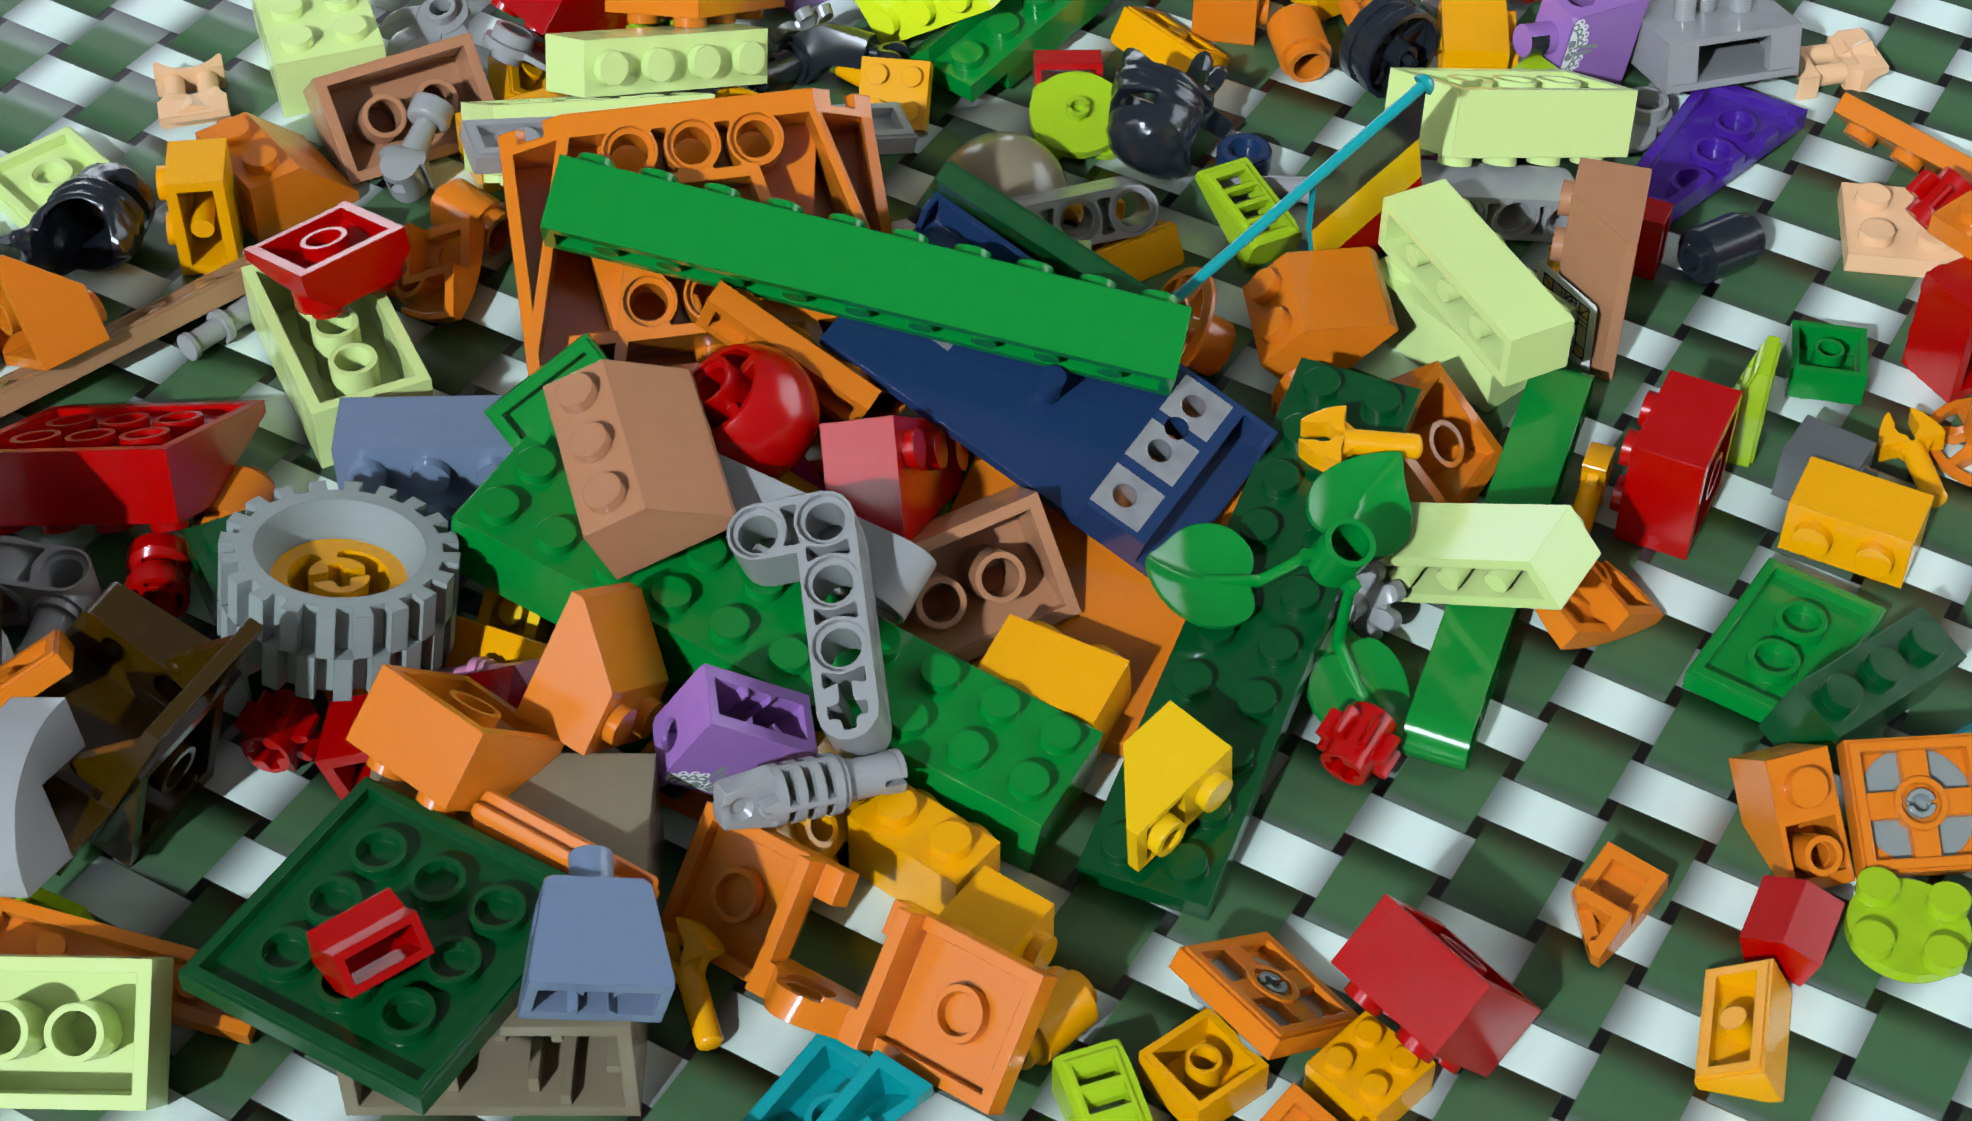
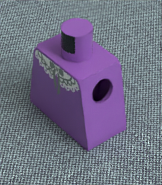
[1513,0,1650,85]
[652,663,818,799]

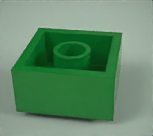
[1784,319,1868,406]

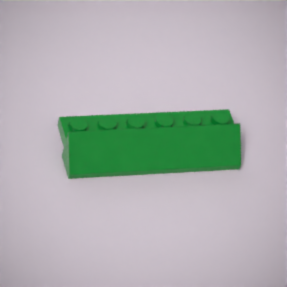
[910,0,1114,103]

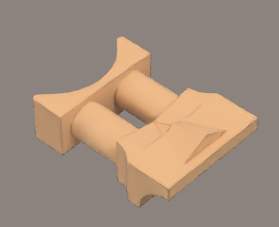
[1795,28,1889,101]
[153,53,231,130]

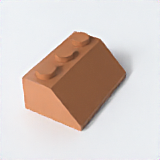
[303,32,494,186]
[1549,157,1652,381]
[543,359,736,580]
[881,485,1082,662]

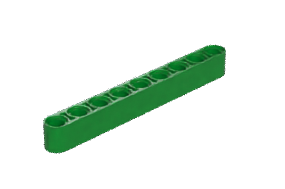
[1400,368,1595,772]

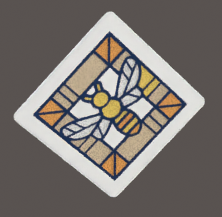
[1537,260,1597,373]

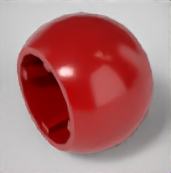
[692,342,820,479]

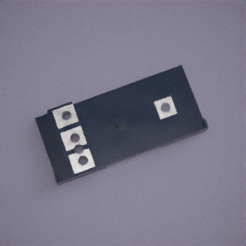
[819,191,1279,578]

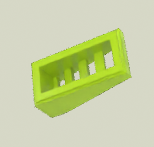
[1195,157,1303,270]
[1727,335,1783,467]
[1051,1039,1154,1121]

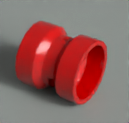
[124,532,192,618]

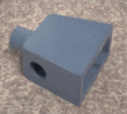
[517,845,675,1023]

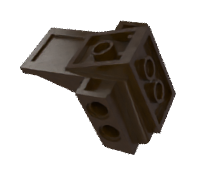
[35,582,265,876]

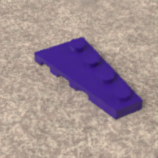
[1636,84,1808,224]

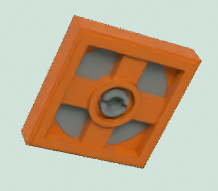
[1836,733,1972,880]
[1169,931,1359,1060]

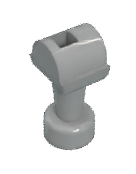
[378,92,456,203]

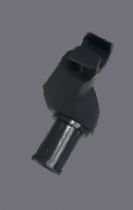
[748,22,910,93]

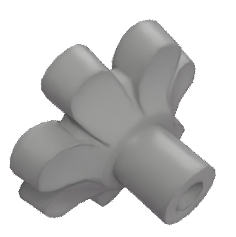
[768,3,834,45]
[1333,560,1406,640]

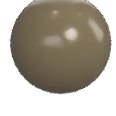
[947,131,1068,225]

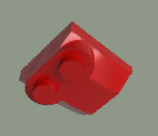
[243,201,411,320]

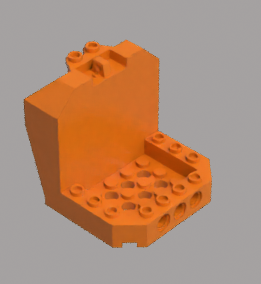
[498,87,907,480]

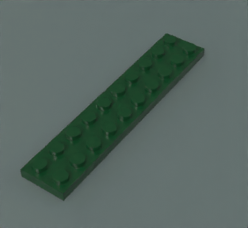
[1077,357,1422,921]

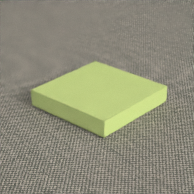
[0,126,110,229]

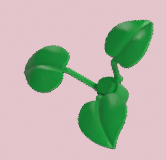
[1145,451,1413,746]

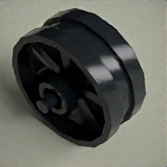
[1339,0,1440,98]

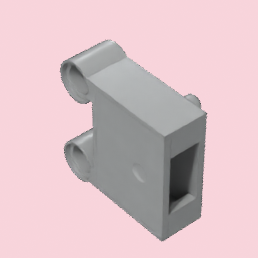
[1629,0,1802,95]

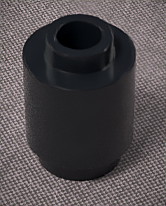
[1677,212,1766,284]

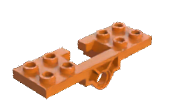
[660,801,1058,1115]

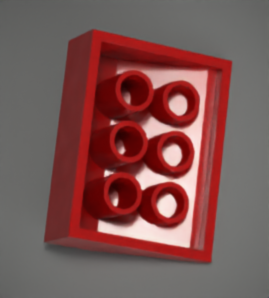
[0,400,266,535]

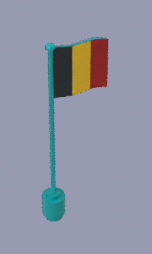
[1172,74,1435,304]

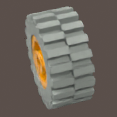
[217,480,461,701]

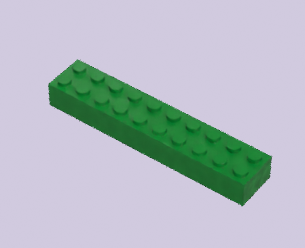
[451,436,1104,874]

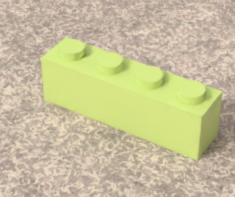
[545,23,768,98]
[1378,179,1575,387]
[1379,502,1601,610]

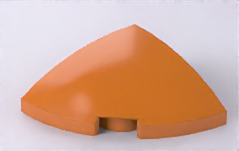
[386,215,485,323]
[1535,560,1664,650]

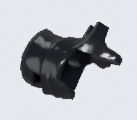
[1106,47,1235,179]
[0,162,156,276]

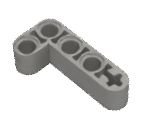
[726,491,892,759]

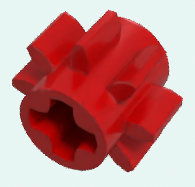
[1905,166,1972,231]
[234,689,321,773]
[1315,701,1401,786]

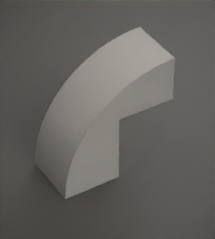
[0,697,86,898]

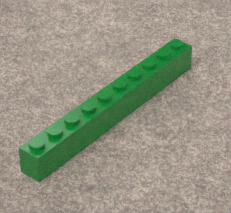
[540,152,1193,397]

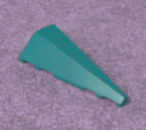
[742,1033,934,1121]

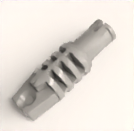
[713,748,908,830]

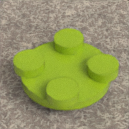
[1029,71,1116,161]
[1844,867,1972,984]

